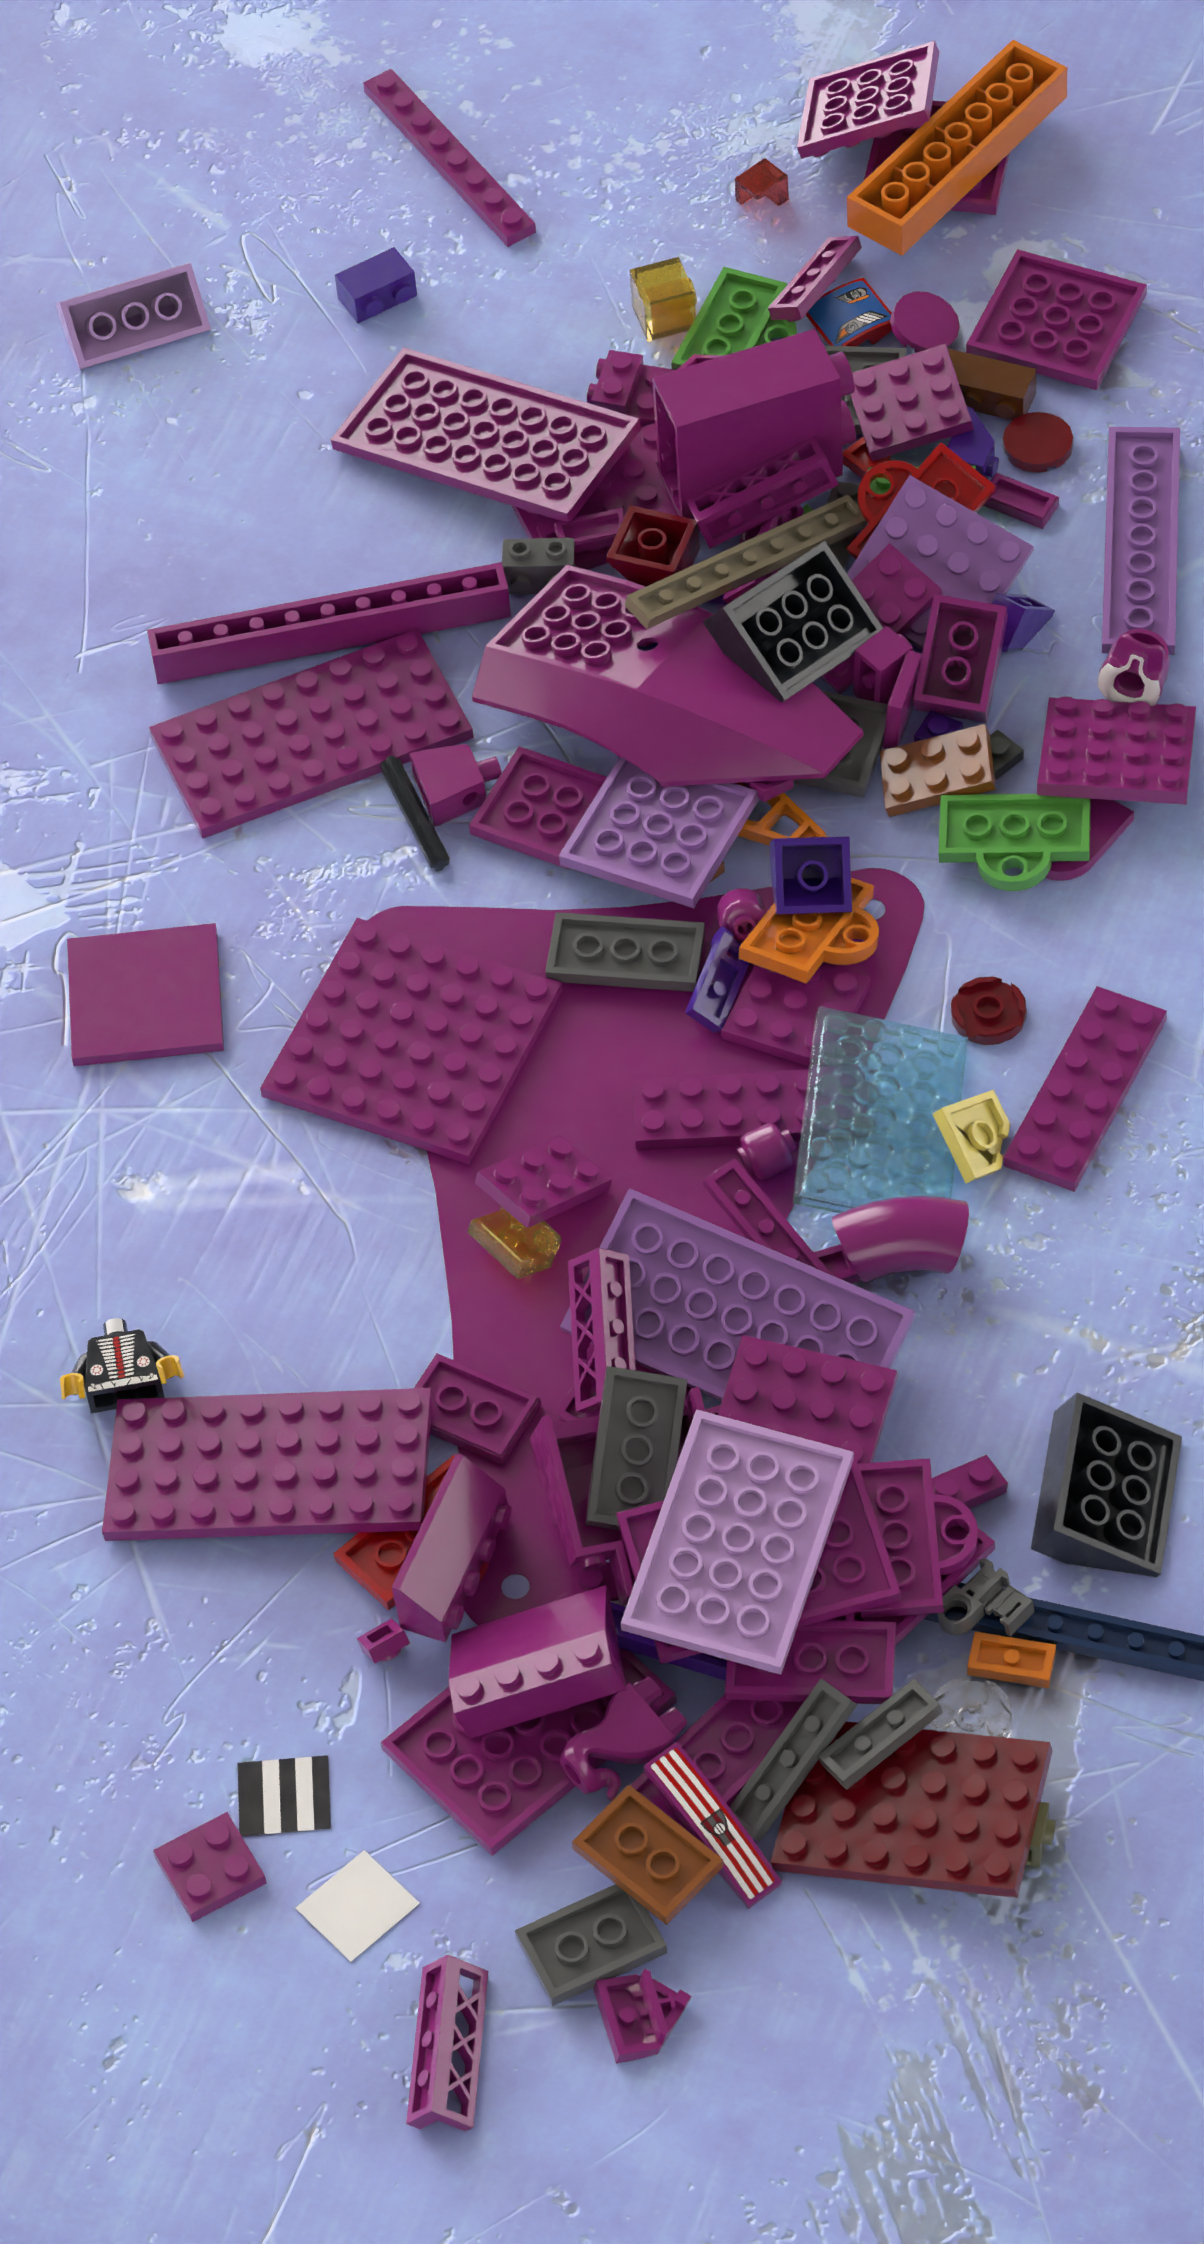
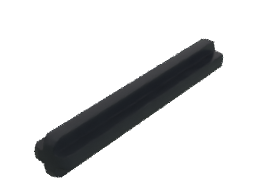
[380,756,450,871]

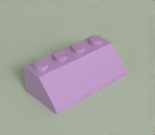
[55,263,211,369]

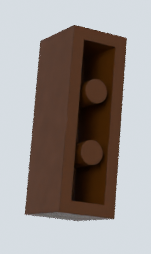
[947,348,1036,420]

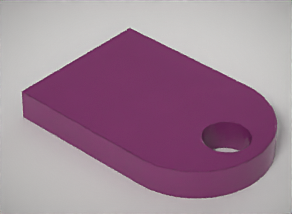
[1045,799,1134,881]

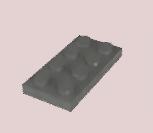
[546,912,705,992]
[585,1366,687,1530]

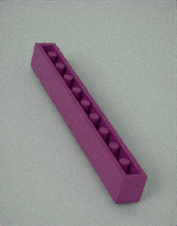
[147,562,511,684]

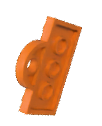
[739,878,879,983]

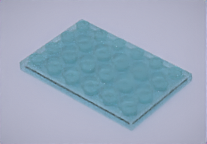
[793,1006,968,1213]

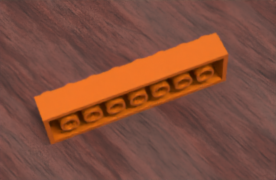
[847,40,1068,256]

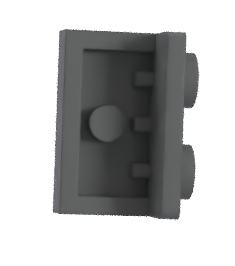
[502,538,575,595]

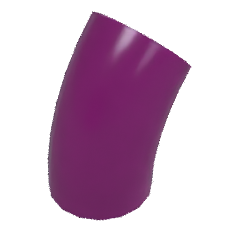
[832,1196,969,1284]

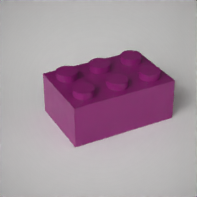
[913,594,1008,723]

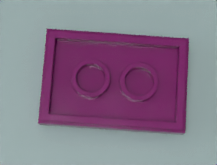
[414,1353,541,1465]

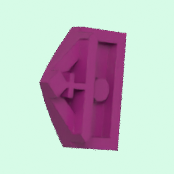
[593,1969,692,2064]

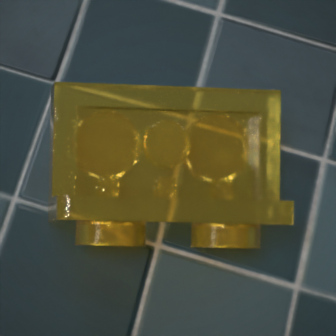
[467,1206,561,1279]

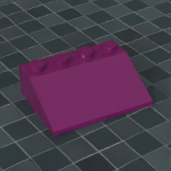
[448,1585,627,1739]

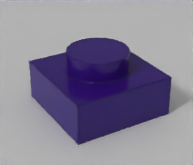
[914,710,963,742]

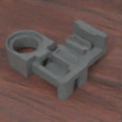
[937,1558,1035,1637]

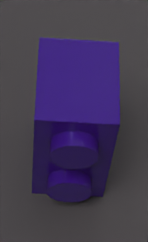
[335,247,417,323]

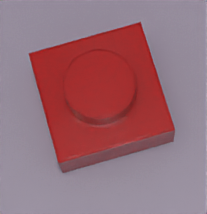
[843,436,891,478]

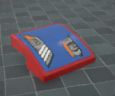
[806,277,892,347]

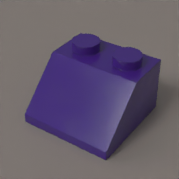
[770,836,852,915]

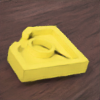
[932,1089,1010,1184]

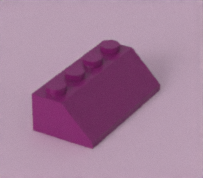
[392,1453,511,1643]

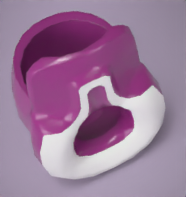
[1098,629,1170,706]

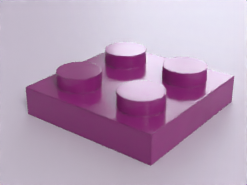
[153,1812,267,1922]

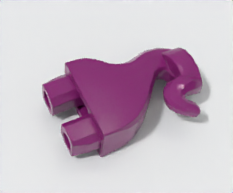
[560,1677,687,1801]

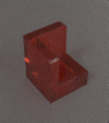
[734,158,789,206]

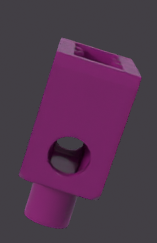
[410,744,502,827]

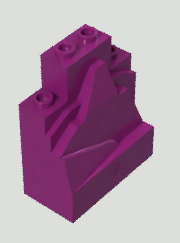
[530,1387,706,1606]

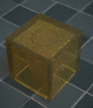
[629,257,697,342]

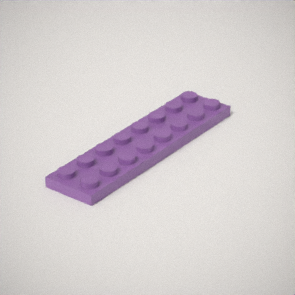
[1102,427,1180,655]

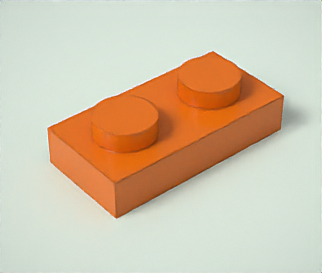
[967,1632,1056,1688]

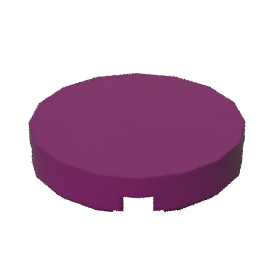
[890,291,960,353]

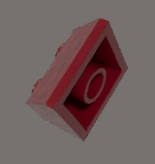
[606,505,700,587]

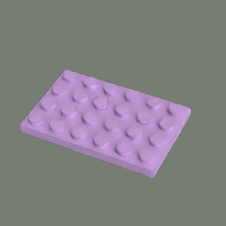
[621,1409,854,1675]

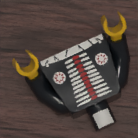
[60,1318,184,1414]

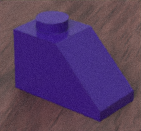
[947,407,999,479]
[991,593,1055,652]

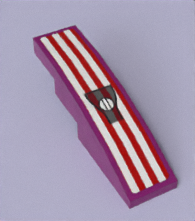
[644,1742,782,1909]

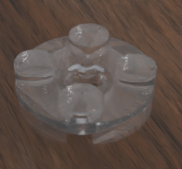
[930,1677,1012,1738]

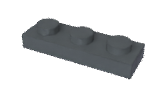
[817,1679,943,1790]

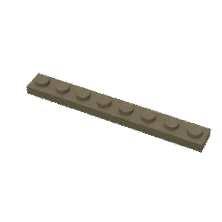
[624,495,868,629]

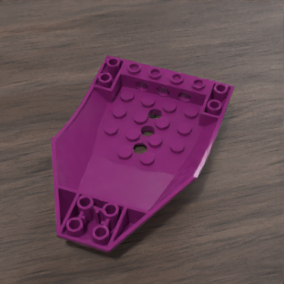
[472,565,863,787]

